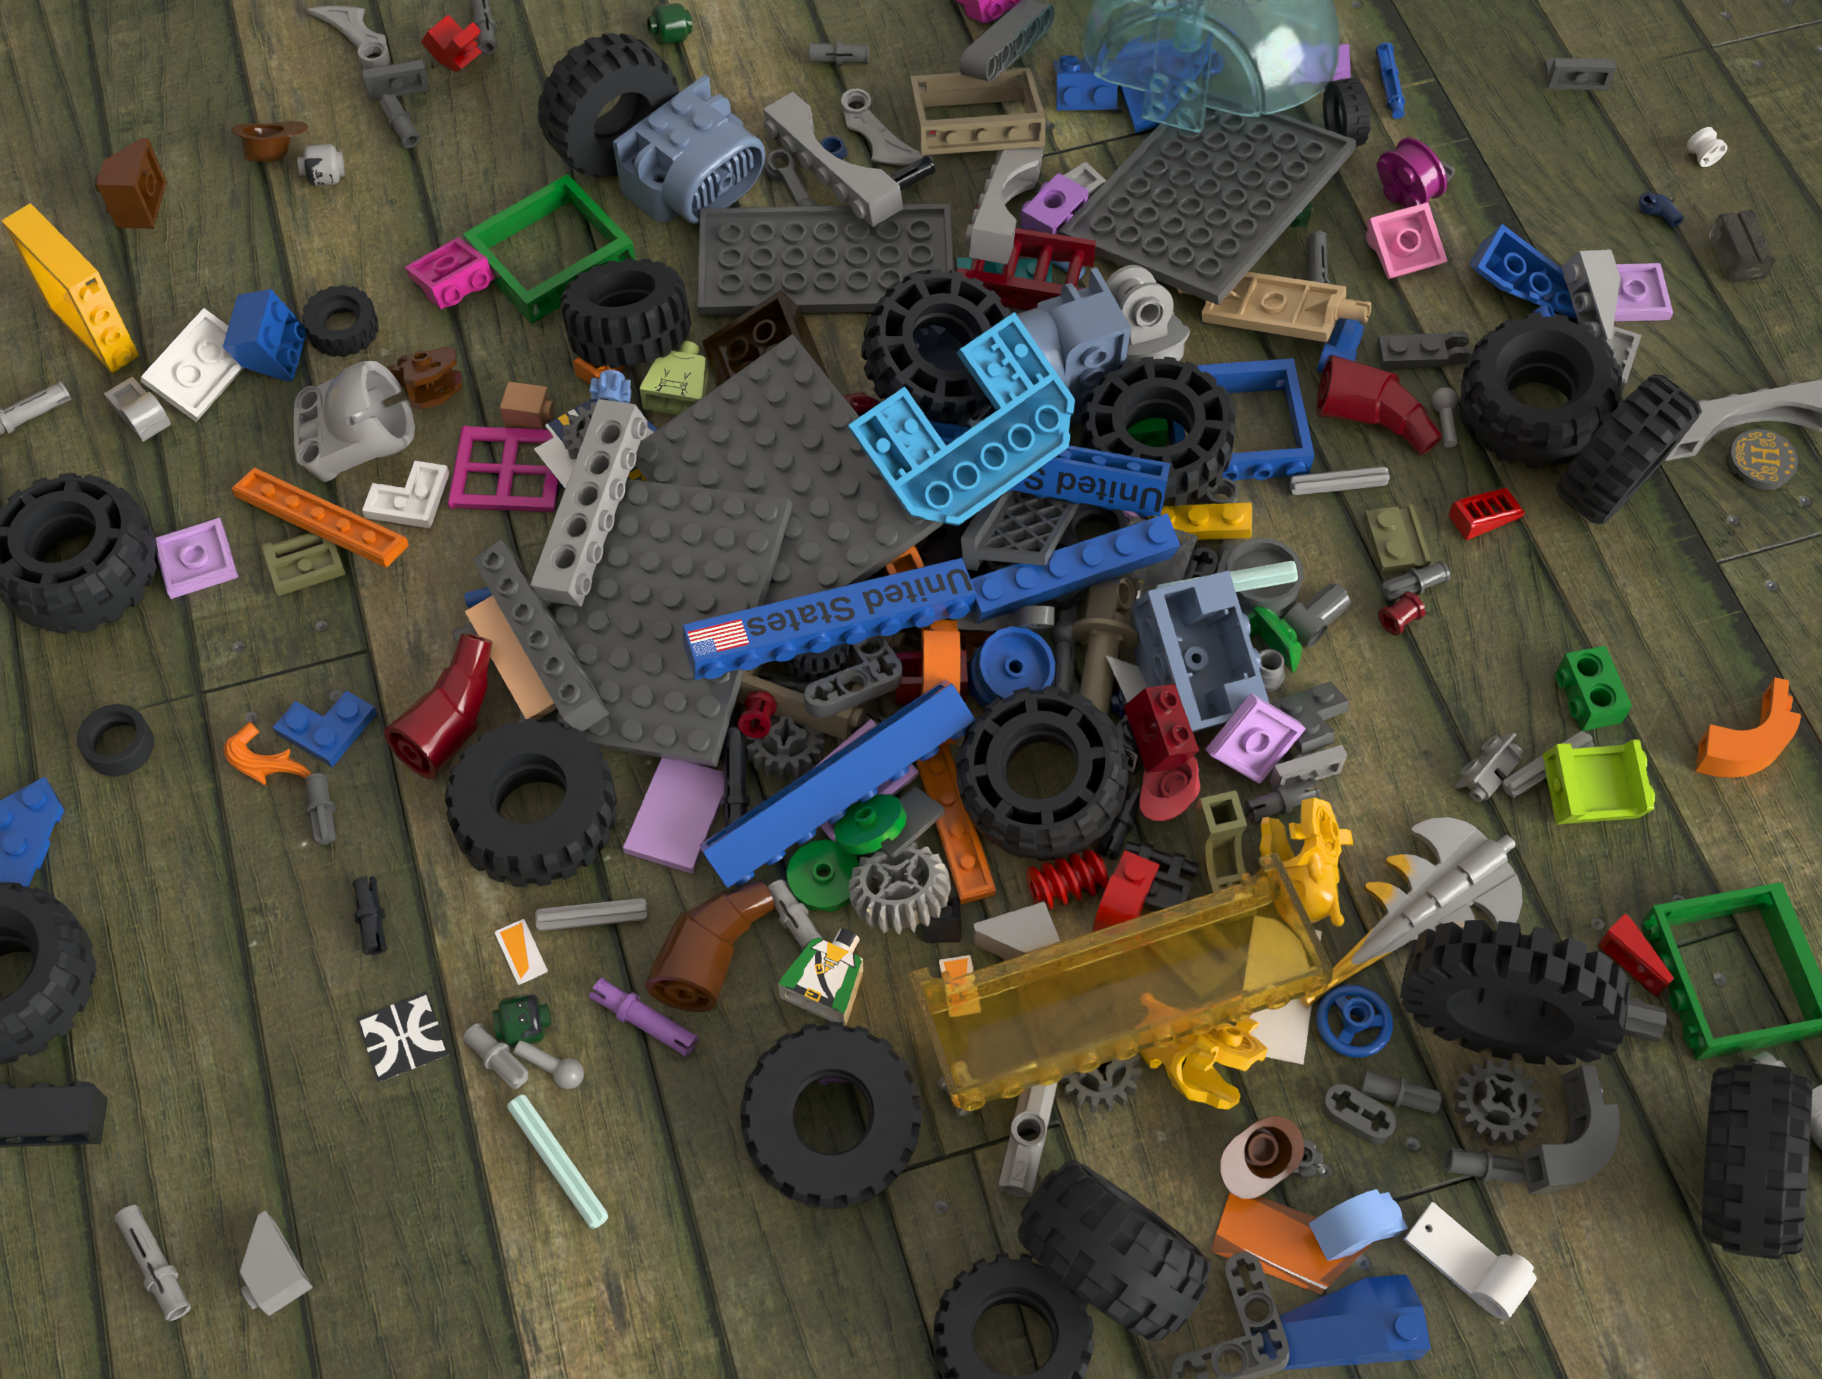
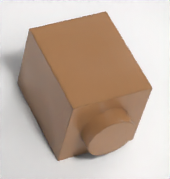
[500,381,555,430]

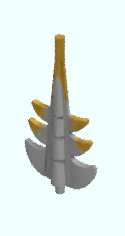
[1299,817,1523,1007]

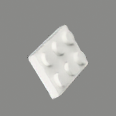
[140,308,244,422]

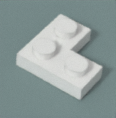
[362,461,450,528]

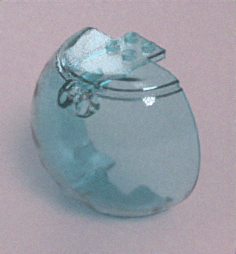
[1082,0,1340,133]

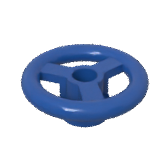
[1316,984,1393,1058]

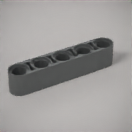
[960,0,1055,82]

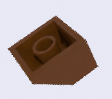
[95,138,167,229]

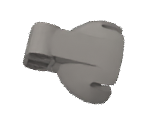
[294,361,415,482]

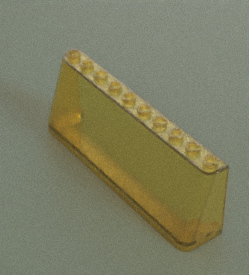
[909,852,1333,1111]

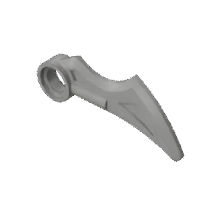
[306,5,390,69]
[841,89,933,166]

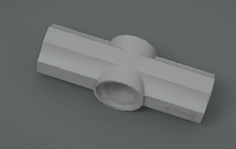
[998,1072,1058,1198]

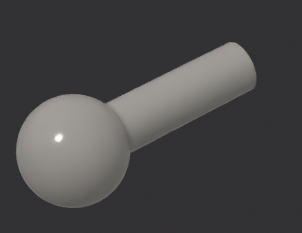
[1431,387,1458,447]
[513,1041,584,1089]

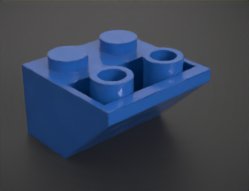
[223,289,306,382]

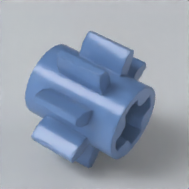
[589,370,632,404]

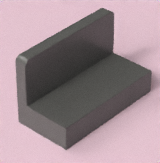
[1544,58,1616,90]
[362,60,430,101]
[869,787,945,858]

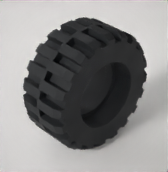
[560,258,691,368]
[933,1253,1094,1379]

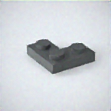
[1270,681,1349,755]

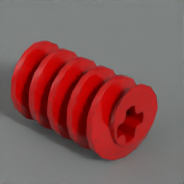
[1026,849,1109,910]

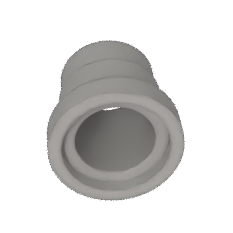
[1259,649,1285,692]

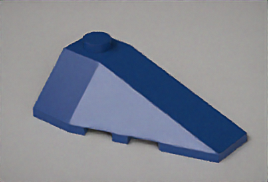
[1251,1274,1431,1370]

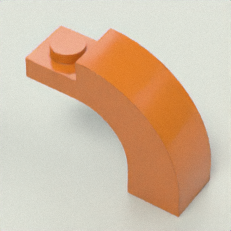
[921,619,960,745]
[1695,677,1801,778]

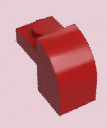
[420,14,482,71]
[1092,850,1160,945]

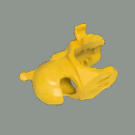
[1259,797,1353,927]
[1136,995,1268,1110]

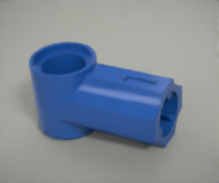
[1317,319,1364,373]

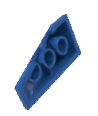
[1469,224,1578,320]

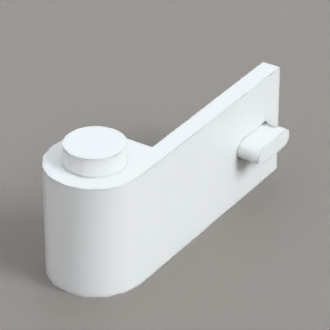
[1403,1202,1536,1320]

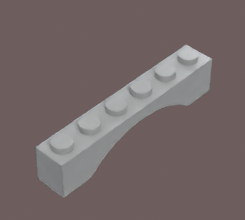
[763,92,903,227]
[965,147,1044,264]
[1665,378,1822,461]

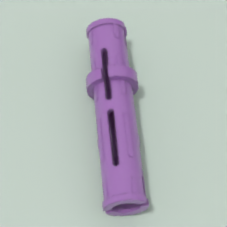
[589,977,699,1058]

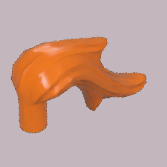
[223,722,312,785]

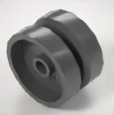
[1225,538,1304,619]

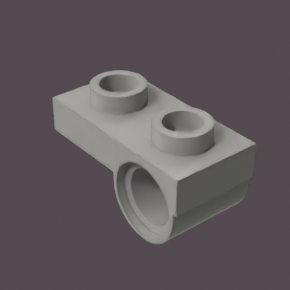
[104,376,171,442]

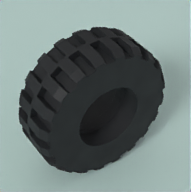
[538,33,679,177]
[861,269,1011,426]
[1081,356,1236,509]
[1556,374,1702,525]
[445,719,617,887]
[740,1022,922,1209]

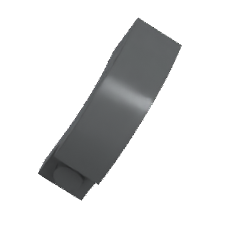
[1521,1065,1620,1194]

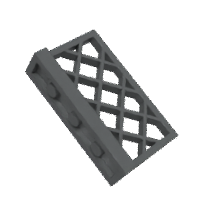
[961,491,1080,570]

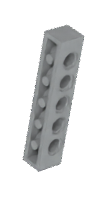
[530,399,648,607]

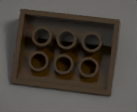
[702,290,830,386]

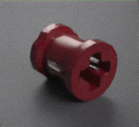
[1378,591,1426,636]
[738,690,777,738]

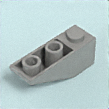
[1561,250,1621,342]

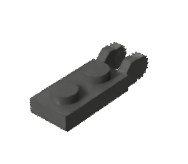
[1377,331,1472,369]

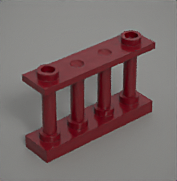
[957,221,1096,311]

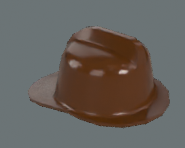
[231,121,308,162]
[1219,1116,1304,1198]

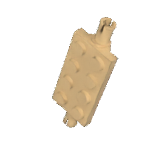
[1178,272,1371,342]

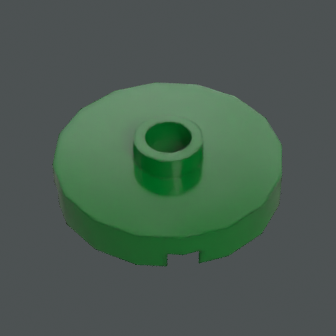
[834,794,907,855]
[786,840,859,912]

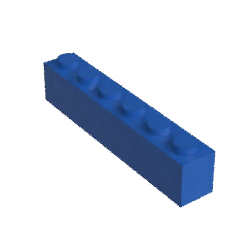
[971,513,1181,624]

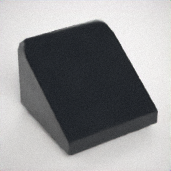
[923,897,961,943]

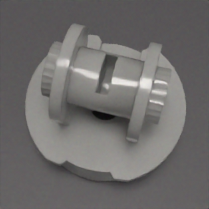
[1106,265,1190,363]

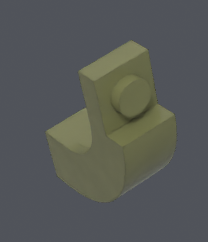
[1194,790,1258,926]

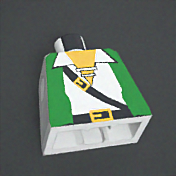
[778,929,863,1026]

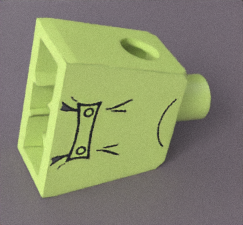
[640,341,708,415]

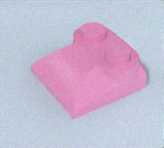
[1366,202,1448,280]

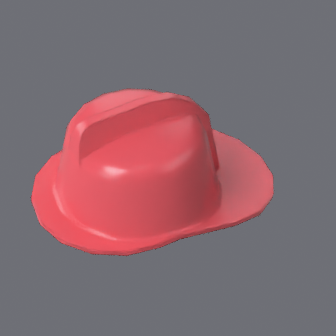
[1139,756,1200,821]

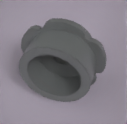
[1291,1139,1323,1178]

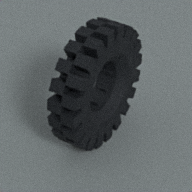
[1400,920,1631,1065]

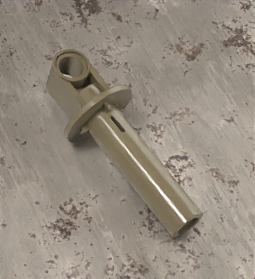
[1072,578,1139,716]

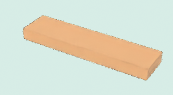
[465,595,557,719]

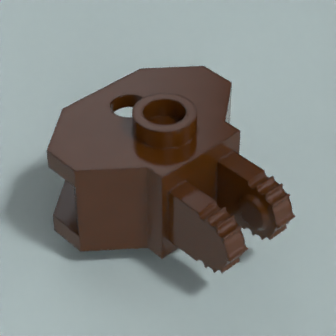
[387,347,463,410]

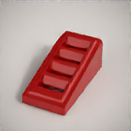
[1448,487,1525,541]
[1598,914,1674,997]

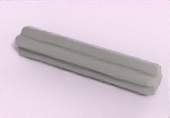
[1289,466,1389,495]
[1502,731,1594,798]
[535,898,648,931]

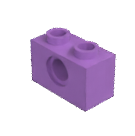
[1020,173,1089,235]

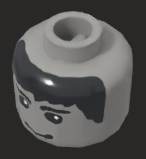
[298,144,345,186]

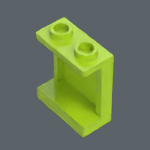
[1542,739,1655,825]

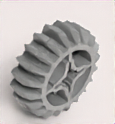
[849,842,951,935]

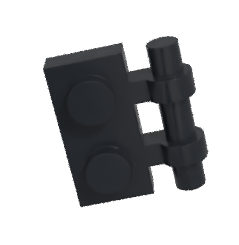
[1125,841,1199,920]

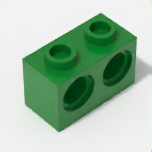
[1556,645,1632,731]

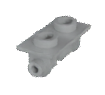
[1454,732,1523,802]

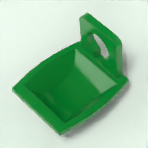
[1247,607,1302,674]

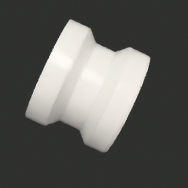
[1686,127,1727,167]

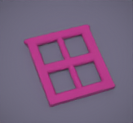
[448,425,560,512]

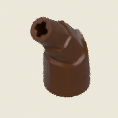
[645,880,775,1012]

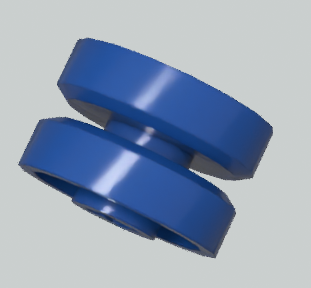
[967,626,1055,708]

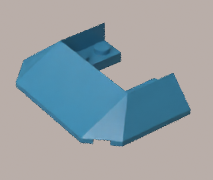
[847,312,1075,526]

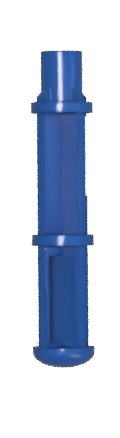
[1375,42,1405,119]

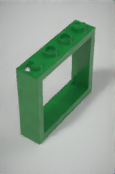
[463,174,636,325]
[1642,882,1822,1061]

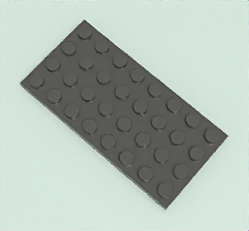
[698,204,954,315]

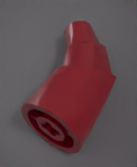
[1316,354,1443,456]
[384,633,493,779]

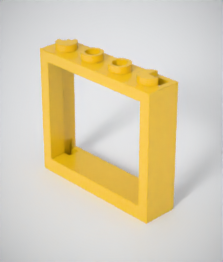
[2,203,139,373]

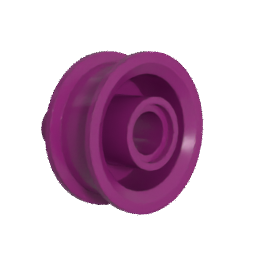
[1376,137,1447,208]

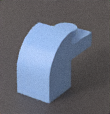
[1309,1189,1408,1261]

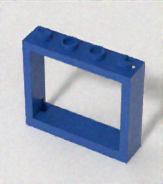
[1166,358,1315,481]

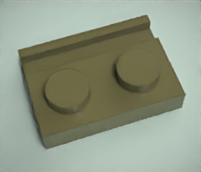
[1363,505,1431,575]

